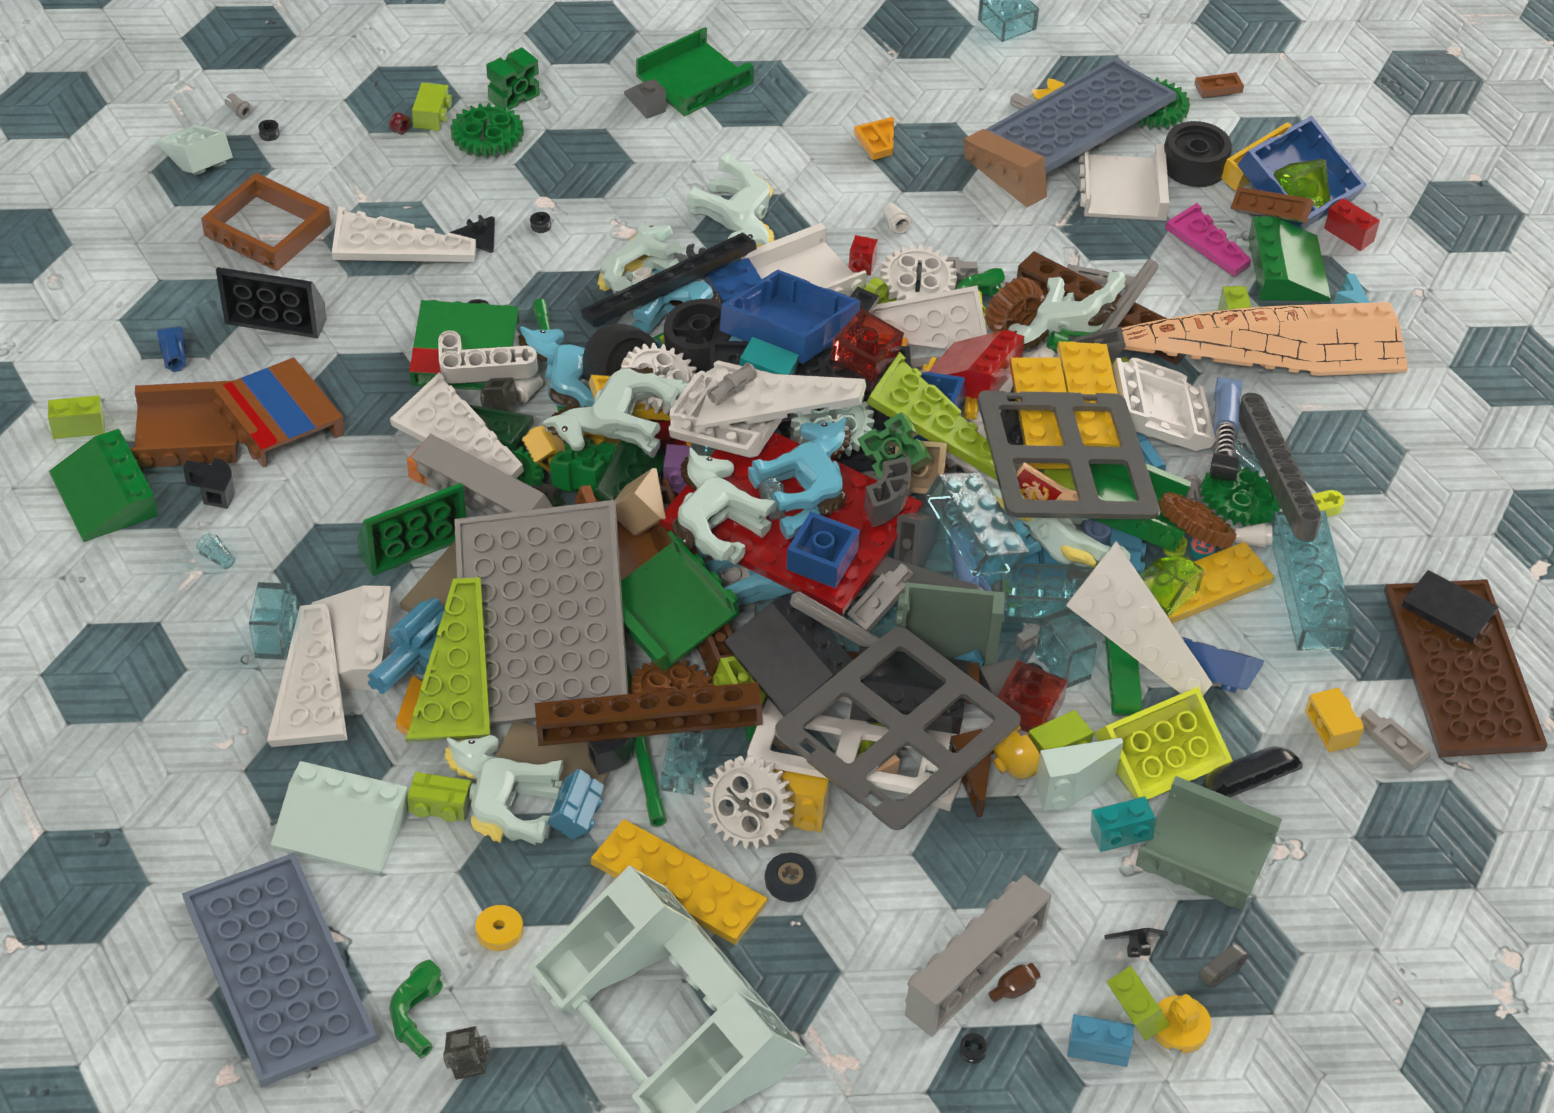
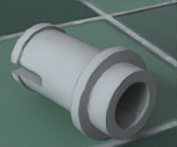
[225,93,252,118]
[1184,474,1202,503]

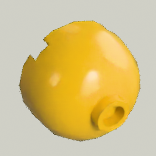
[992,726,1040,780]

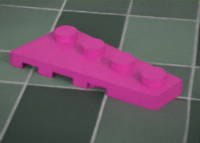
[1165,203,1251,277]

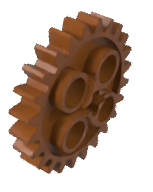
[1158,492,1237,549]
[629,660,714,694]

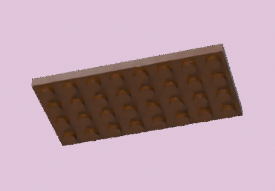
[1384,579,1548,757]

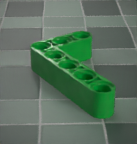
[1104,574,1142,716]

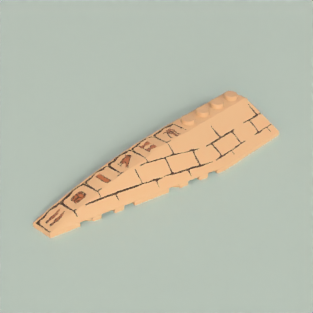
[1122,302,1408,376]

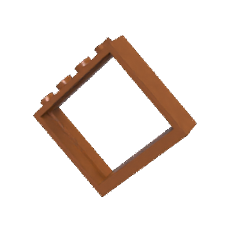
[201,173,331,271]

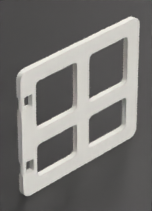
[747,697,952,794]

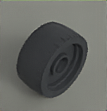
[1164,121,1232,187]
[664,298,732,374]
[582,323,659,382]

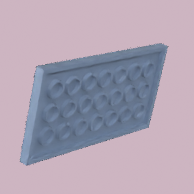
[985,58,1176,174]
[182,853,378,1087]

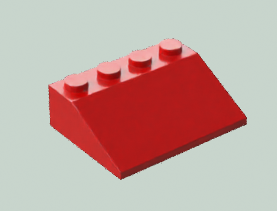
[928,330,1025,399]

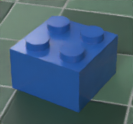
[704,258,761,303]
[786,511,860,588]

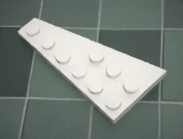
[332,206,476,262]
[853,286,987,351]
[695,371,866,433]
[390,373,524,479]

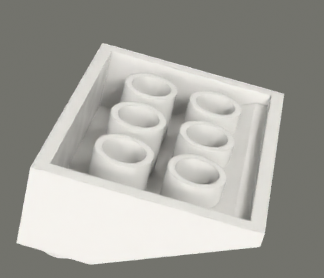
[312,586,393,690]

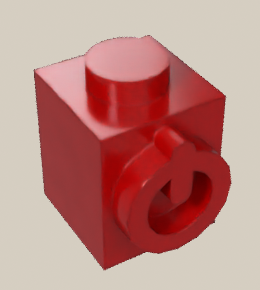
[848,235,878,276]

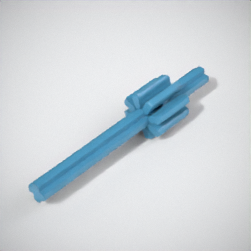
[367,598,446,694]

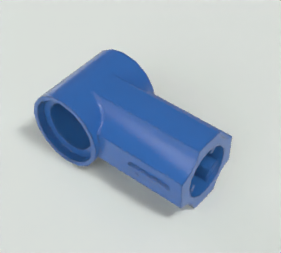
[157,326,186,372]

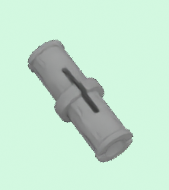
[706,363,757,405]

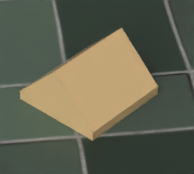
[895,441,947,495]
[615,468,666,535]

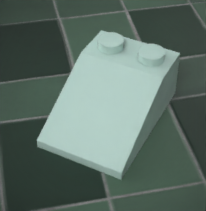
[156,125,233,175]
[1035,738,1123,811]

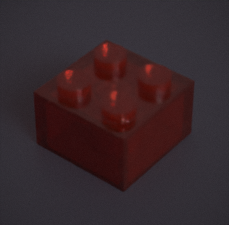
[831,308,904,383]
[997,661,1068,733]

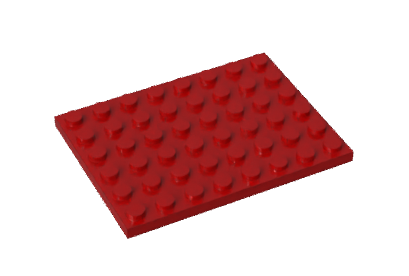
[659,432,923,615]

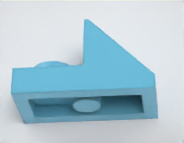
[1333,273,1370,304]

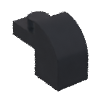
[183,458,235,509]
[587,738,632,775]

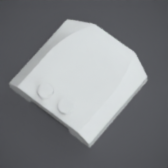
[1112,358,1216,451]
[669,361,783,457]

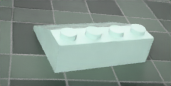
[271,761,408,875]

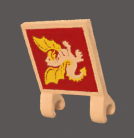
[1016,462,1079,501]

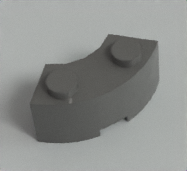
[864,457,911,527]

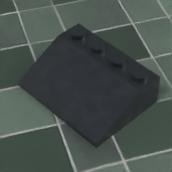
[216,267,327,339]
[724,592,853,717]
[850,646,968,734]

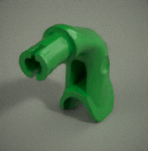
[955,268,1005,297]
[389,959,443,1059]

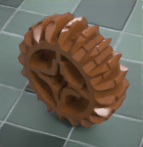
[984,276,1045,332]

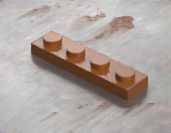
[1231,187,1314,223]

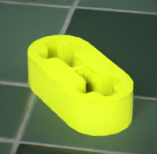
[1312,490,1345,518]

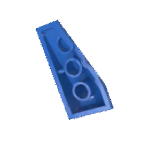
[1182,637,1264,693]

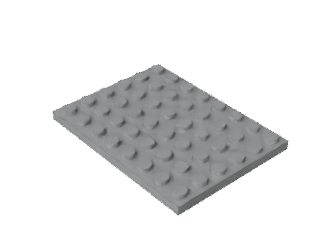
[454,500,628,726]

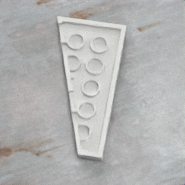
[1066,541,1213,696]
[267,603,347,747]

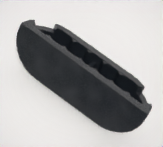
[1202,746,1303,798]

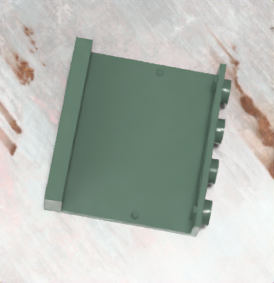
[896,582,1005,666]
[1135,776,1282,910]

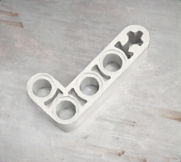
[438,330,538,383]

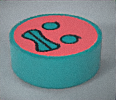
[1189,538,1216,560]

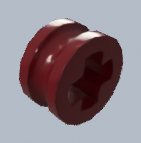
[389,112,411,135]

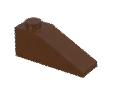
[949,729,994,818]

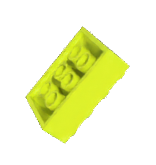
[1094,687,1233,800]

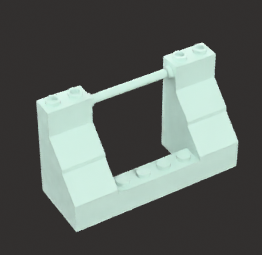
[528,865,808,1113]

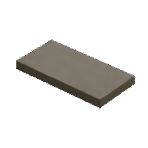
[400,541,457,613]
[496,722,610,785]

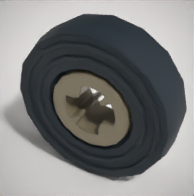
[764,852,817,902]

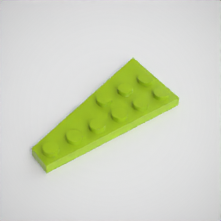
[866,352,997,480]
[406,577,490,742]

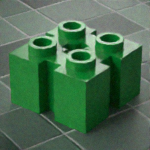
[486,47,540,111]
[857,412,933,479]
[549,437,617,492]

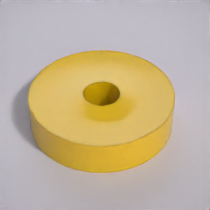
[475,905,523,951]

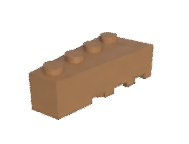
[963,129,1047,207]

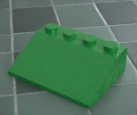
[1248,216,1331,302]
[49,428,158,542]
[357,483,466,576]

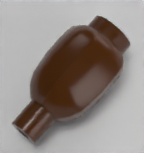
[988,963,1041,1003]

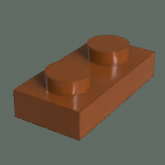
[1194,72,1244,98]

